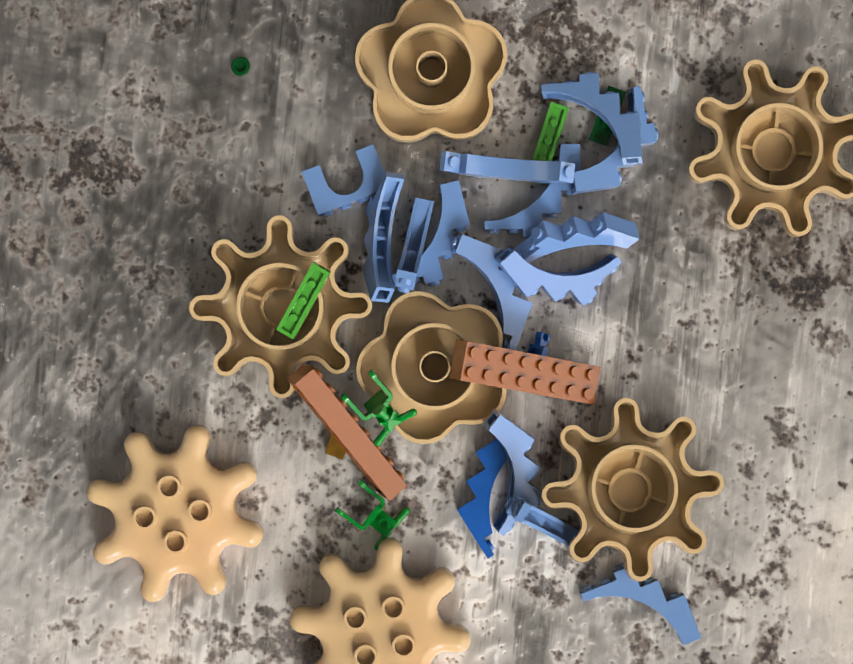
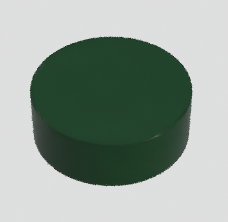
[231,57,251,77]

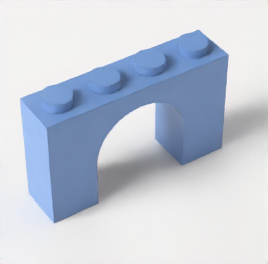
[302,145,384,218]

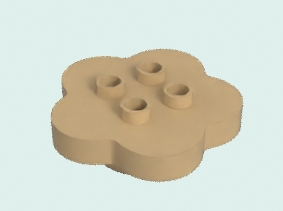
[355,0,507,143]
[356,291,506,444]

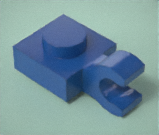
[528,331,550,356]

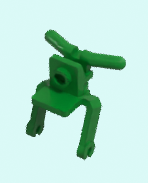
[340,369,417,446]
[334,479,410,550]

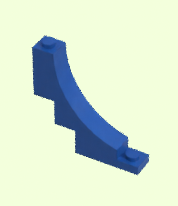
[457,438,507,559]

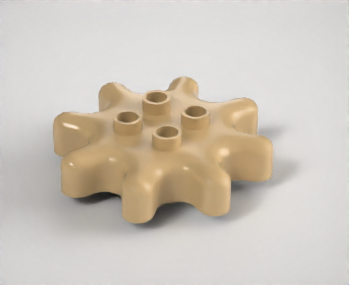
[686,60,853,237]
[189,215,373,398]
[540,398,724,582]
[86,425,265,602]
[289,537,471,664]

